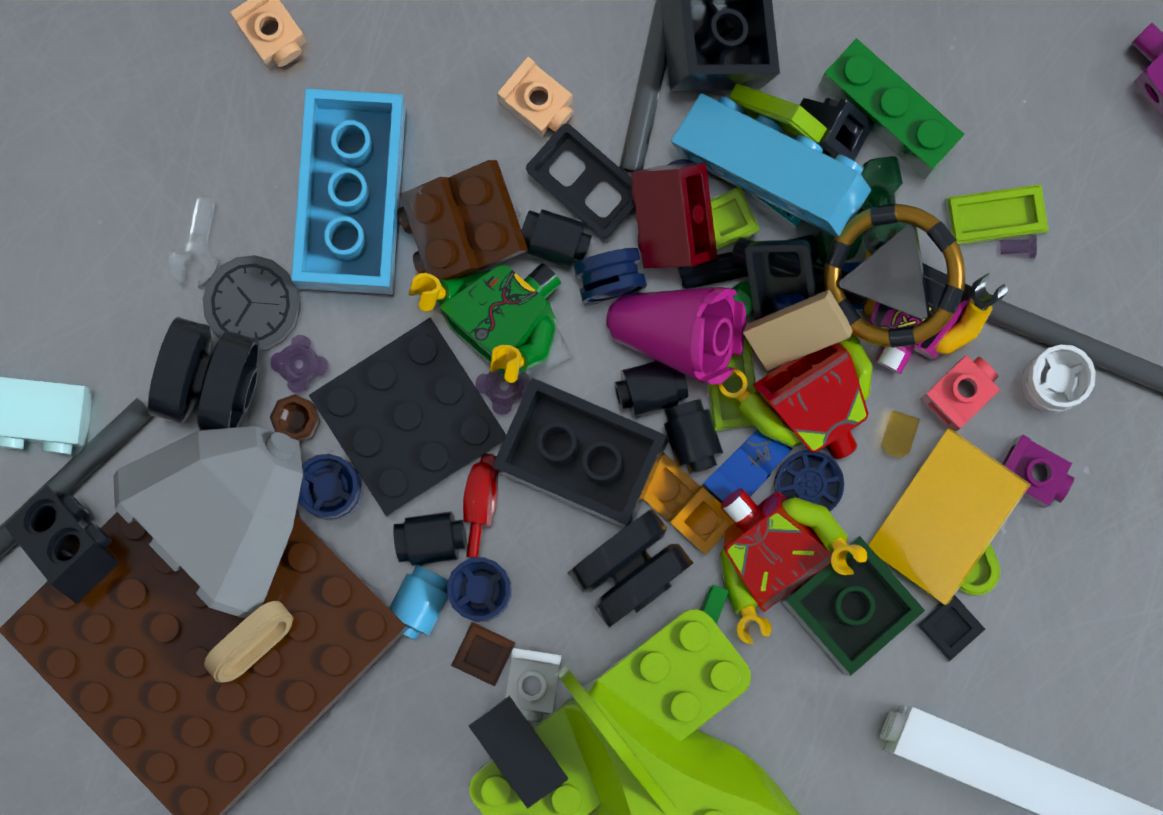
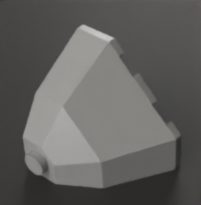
[113,426,303,619]

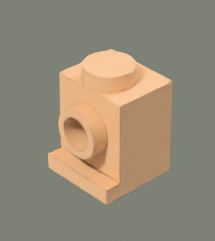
[230,0,307,69]
[497,57,574,138]

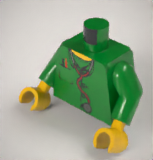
[409,263,561,383]

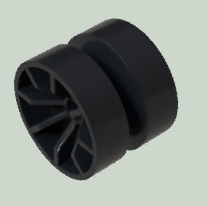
[148,317,260,430]

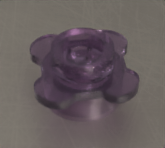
[270,335,328,393]
[476,370,530,415]

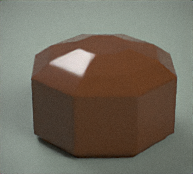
[270,394,320,442]

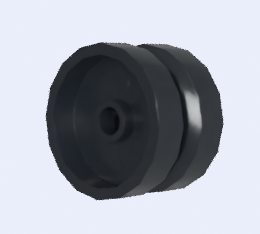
[567,509,694,628]

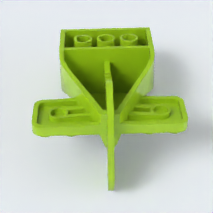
[469,609,801,815]

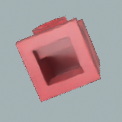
[920,355,1000,432]

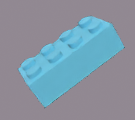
[291,88,406,295]

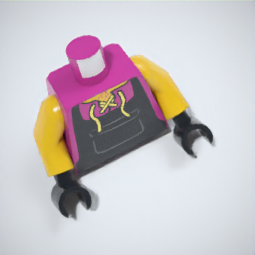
[864,226,1007,374]

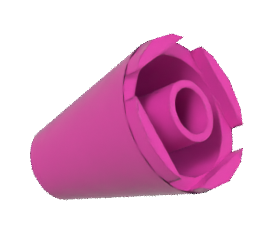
[606,287,746,385]

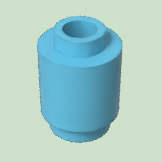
[389,565,448,641]

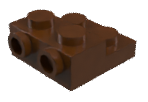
[398,160,528,280]

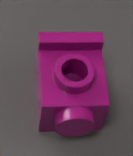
[1001,434,1075,508]

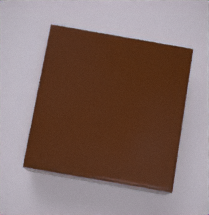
[451,622,516,687]

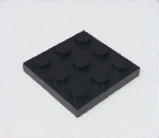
[309,317,506,518]

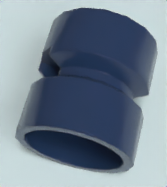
[298,454,363,521]
[447,557,512,622]

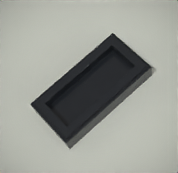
[468,695,569,809]

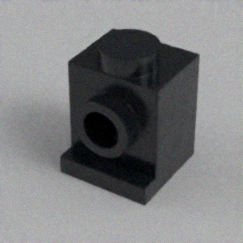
[791,98,875,161]

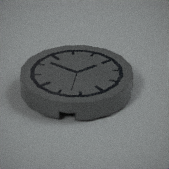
[203,255,299,351]

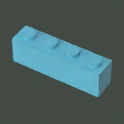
[671,93,871,236]

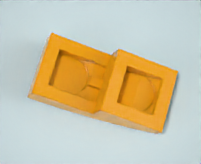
[643,453,733,555]

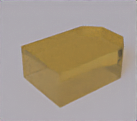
[880,410,920,459]

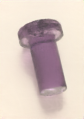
[1000,235,1037,259]

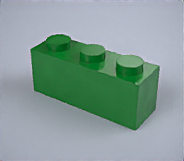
[819,38,965,180]

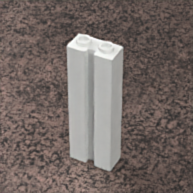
[880,705,1163,815]

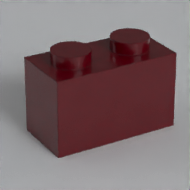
[631,162,718,268]

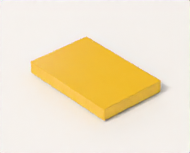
[868,429,1031,605]

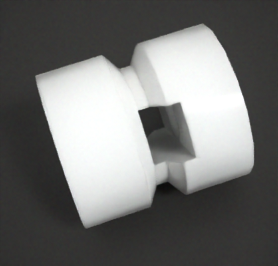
[1021,344,1096,414]

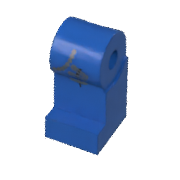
[701,429,793,504]

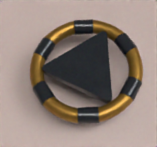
[824,203,966,348]

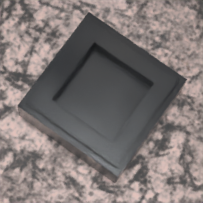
[915,595,985,662]

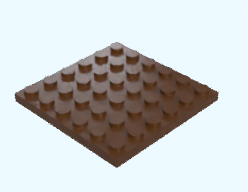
[0,429,409,815]

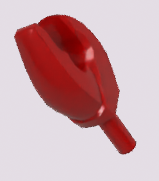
[463,453,498,558]

